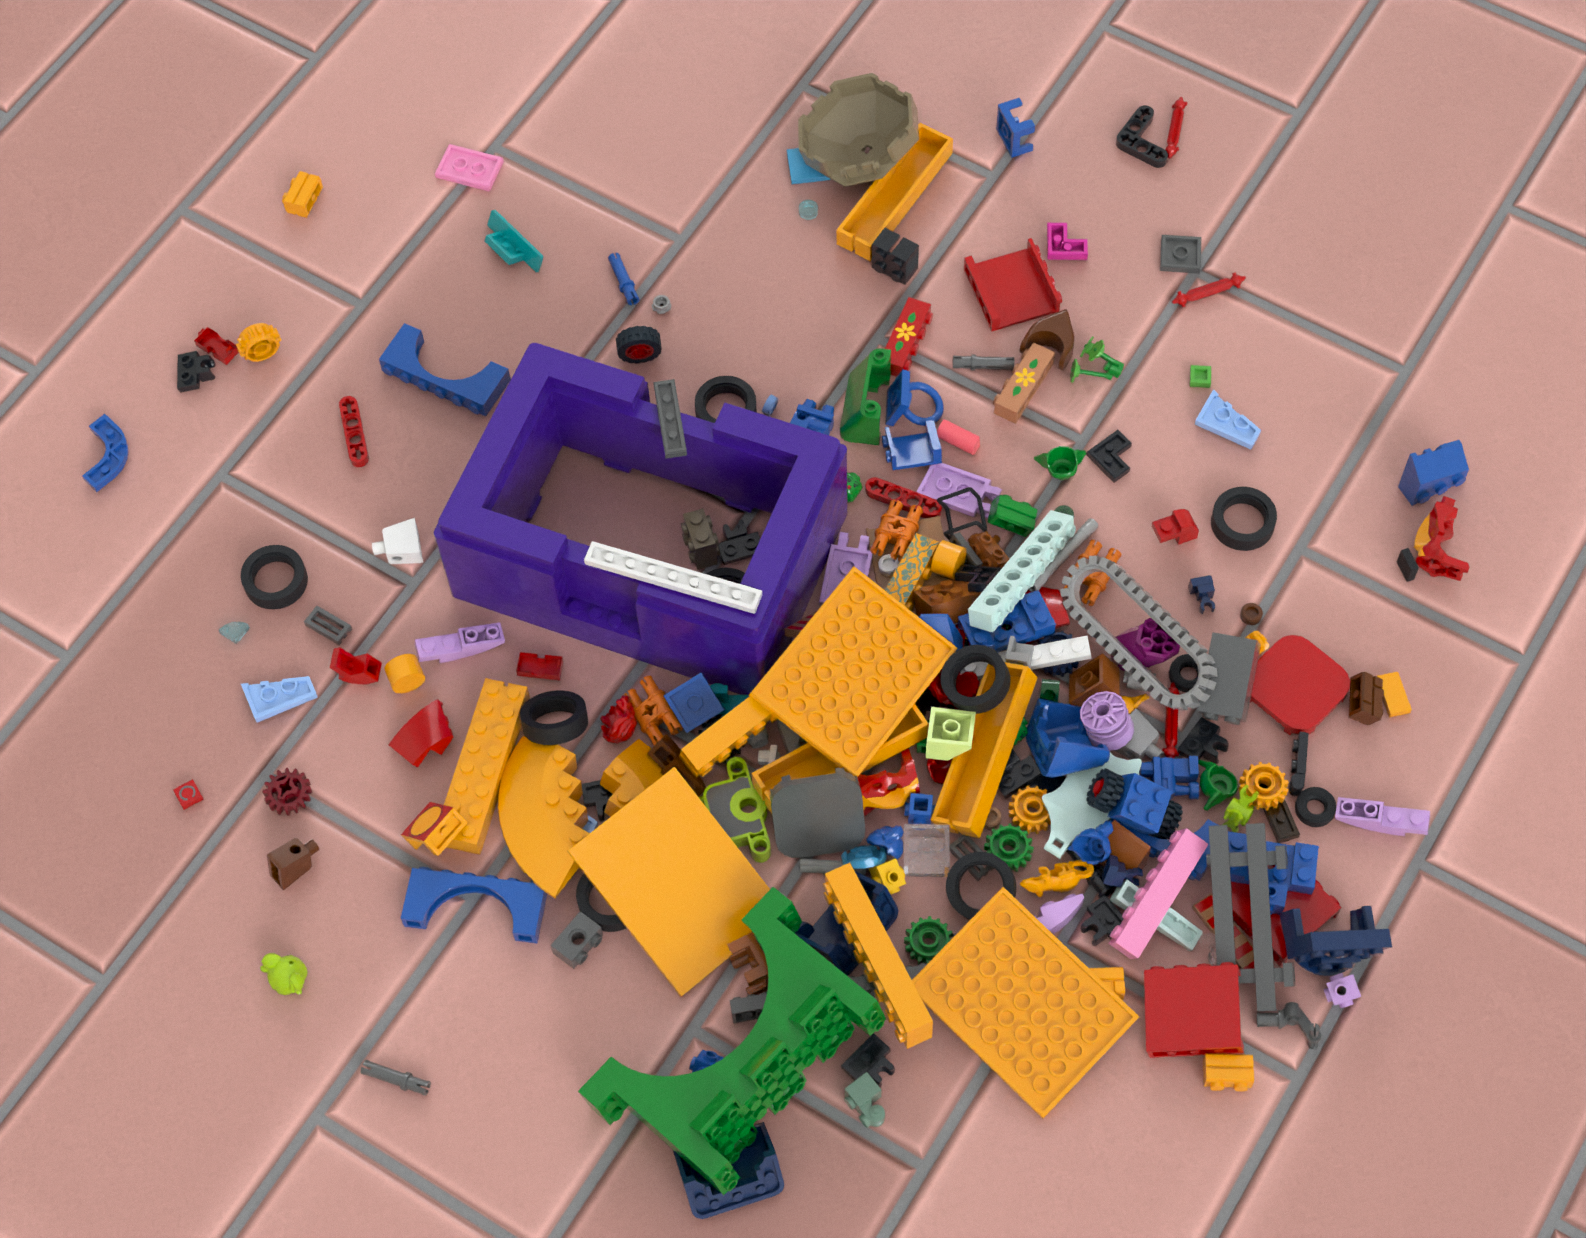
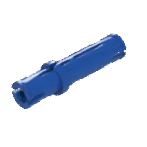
[608,253,640,305]

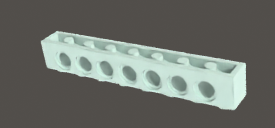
[968,510,1076,632]

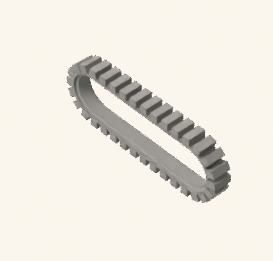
[1061,556,1218,710]

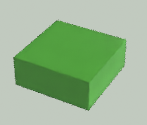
[1190,365,1211,388]

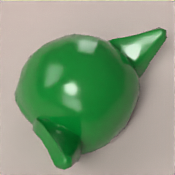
[1034,446,1087,480]
[1198,760,1238,811]

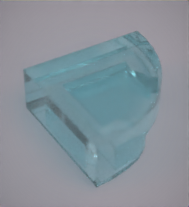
[218,622,250,644]

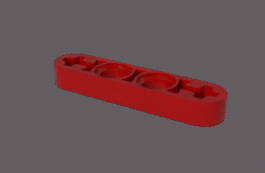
[339,396,369,467]
[865,477,942,519]

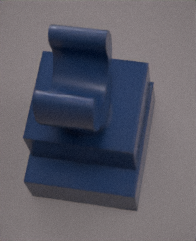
[1188,575,1215,614]
[1102,855,1143,888]

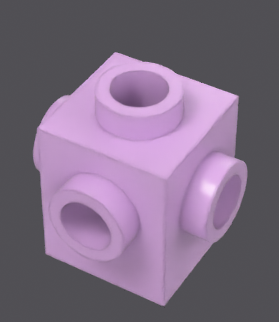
[1324,973,1361,1009]

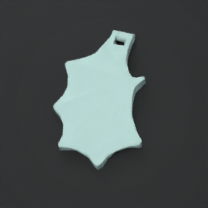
[1042,753,1142,859]

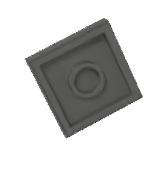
[1160,235,1202,274]

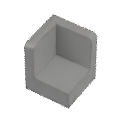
[1005,636,1034,668]

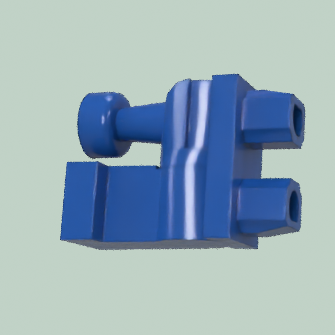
[790,399,834,435]
[1139,756,1199,800]

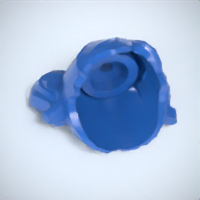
[1068,821,1113,865]
[866,825,904,860]

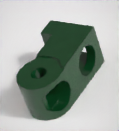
[1038,679,1060,702]

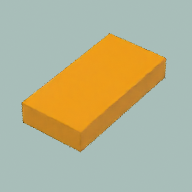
[1377,672,1412,717]

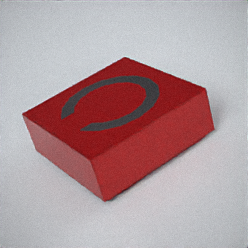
[173,779,204,810]

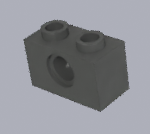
[551,911,603,969]

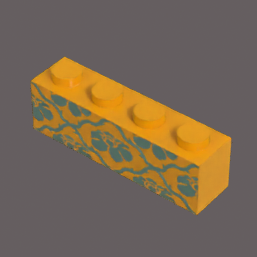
[885,533,939,611]

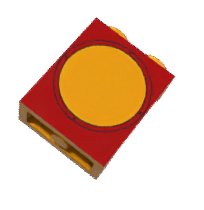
[401,802,468,856]

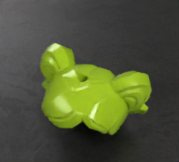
[260,953,308,995]

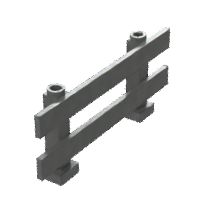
[1206,823,1296,1011]

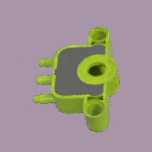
[699,757,771,863]

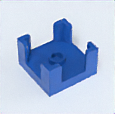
[996,98,1035,158]
[664,672,726,733]

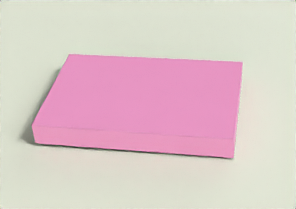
[435,144,504,192]

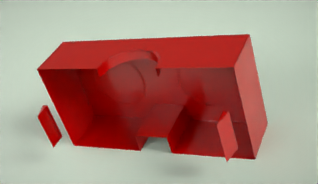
[194,327,239,365]
[516,652,564,681]

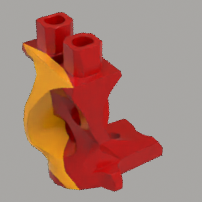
[1414,496,1470,581]
[857,748,920,817]

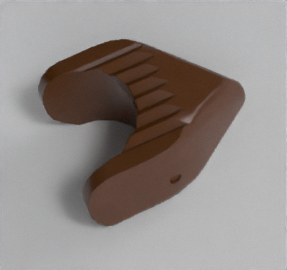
[1019,309,1075,371]

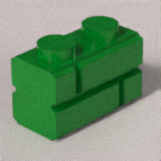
[987,495,1038,537]

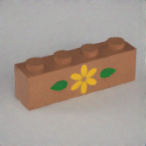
[993,342,1055,424]

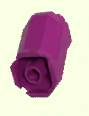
[1111,618,1180,671]

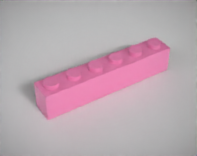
[1108,828,1208,959]

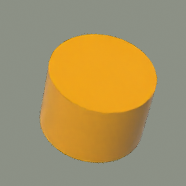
[931,540,967,580]
[384,654,425,693]

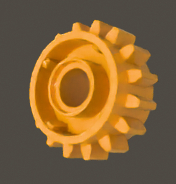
[236,323,281,362]
[1238,762,1289,811]
[1008,786,1051,834]

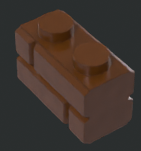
[1349,672,1384,725]

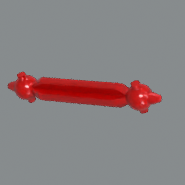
[1165,97,1188,159]
[1172,272,1246,307]
[1162,682,1180,759]

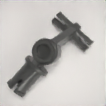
[1257,1002,1321,1049]

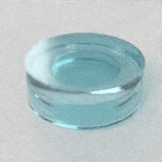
[799,200,818,220]

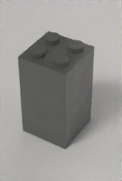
[1197,632,1261,725]

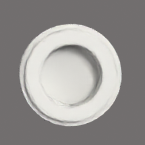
[878,554,900,576]

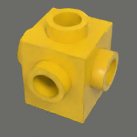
[869,858,906,895]

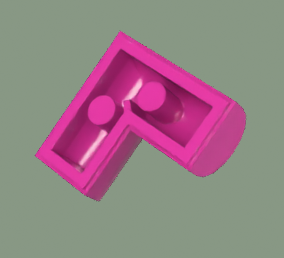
[1047,222,1088,260]

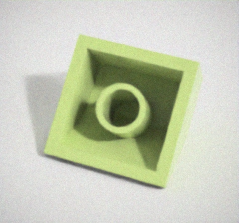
[925,707,976,761]

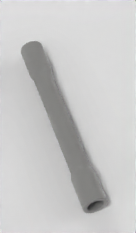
[1028,518,1098,592]

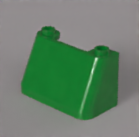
[840,348,891,446]

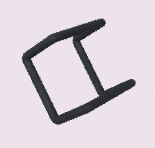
[937,487,987,540]

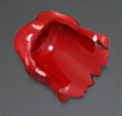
[928,668,980,709]
[600,695,637,744]

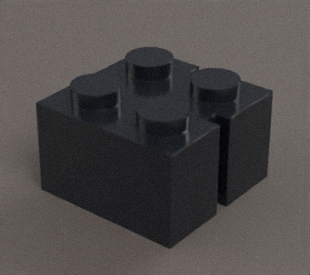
[872,228,919,285]

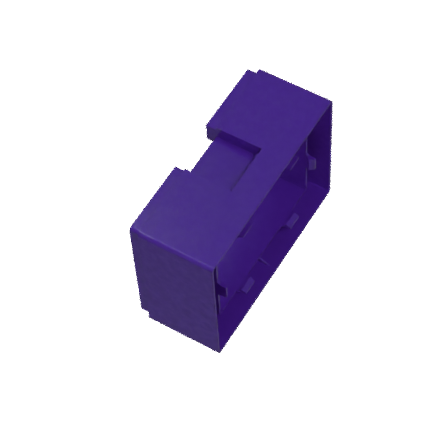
[434,343,848,695]

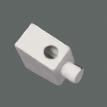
[372,518,423,564]

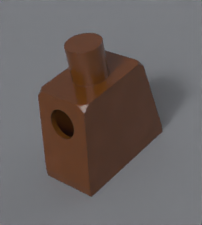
[267,838,319,890]

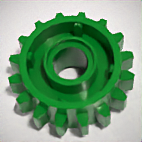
[984,823,1034,872]
[904,916,953,964]

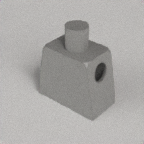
[1114,709,1163,760]

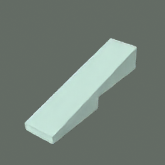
[1109,880,1203,951]

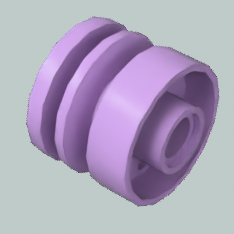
[1080,691,1134,751]

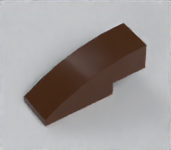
[647,734,707,797]

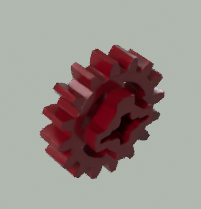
[263,768,313,816]

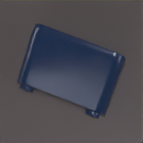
[795,871,899,976]
[673,1122,784,1219]

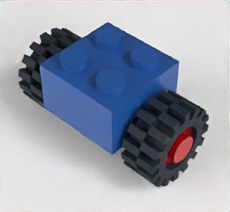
[1086,768,1183,840]

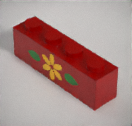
[885,297,933,377]

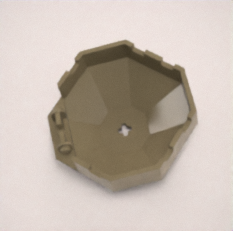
[798,73,919,187]

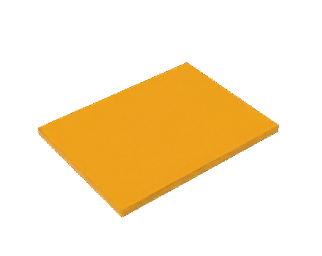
[749,566,957,777]
[567,767,770,997]
[912,887,1139,1119]

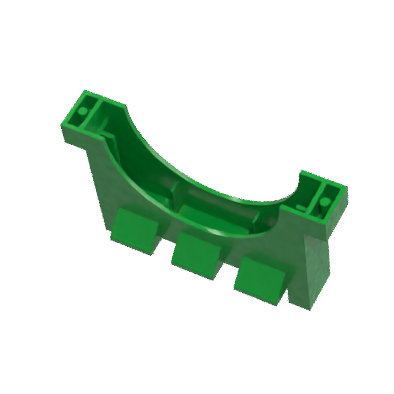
[578,887,886,1196]

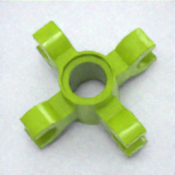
[1222,785,1259,833]

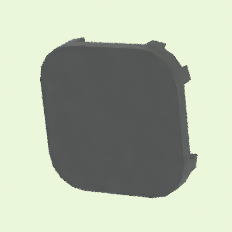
[770,768,865,858]

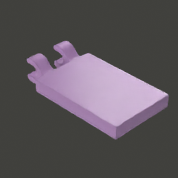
[917,463,1002,519]
[819,532,873,605]

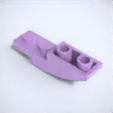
[414,622,505,663]
[1335,797,1430,836]
[1034,893,1084,935]

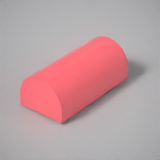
[937,419,980,455]

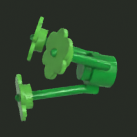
[1070,336,1124,383]

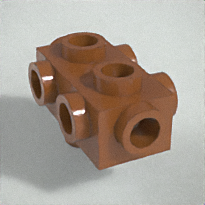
[968,531,1010,568]

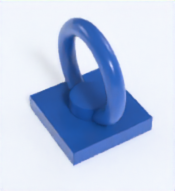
[885,369,944,426]

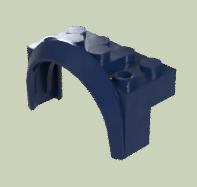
[1279,906,1392,976]

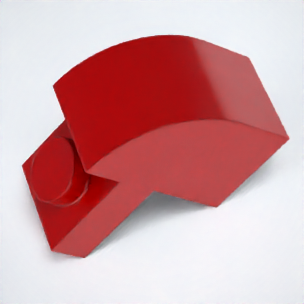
[1152,509,1199,545]
[329,647,382,685]

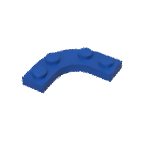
[82,414,129,492]

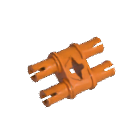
[870,500,923,561]
[1063,540,1122,606]
[624,675,683,745]

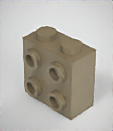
[681,508,720,570]

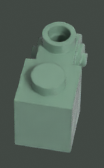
[844,1072,885,1128]

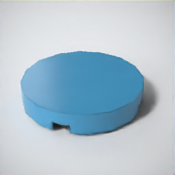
[841,845,887,869]

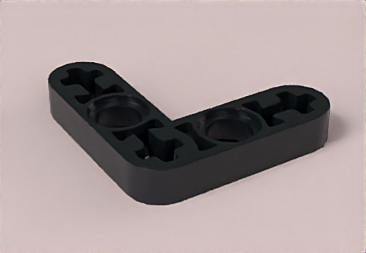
[1116,105,1168,168]

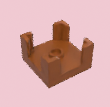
[727,932,768,995]

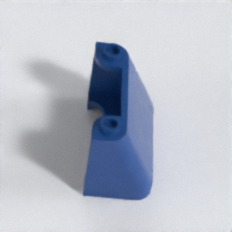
[1026,698,1110,778]

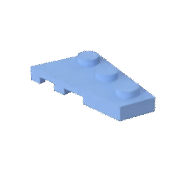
[1195,390,1261,450]
[241,676,318,723]

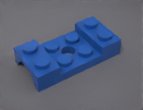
[958,590,1056,653]
[1228,831,1319,895]

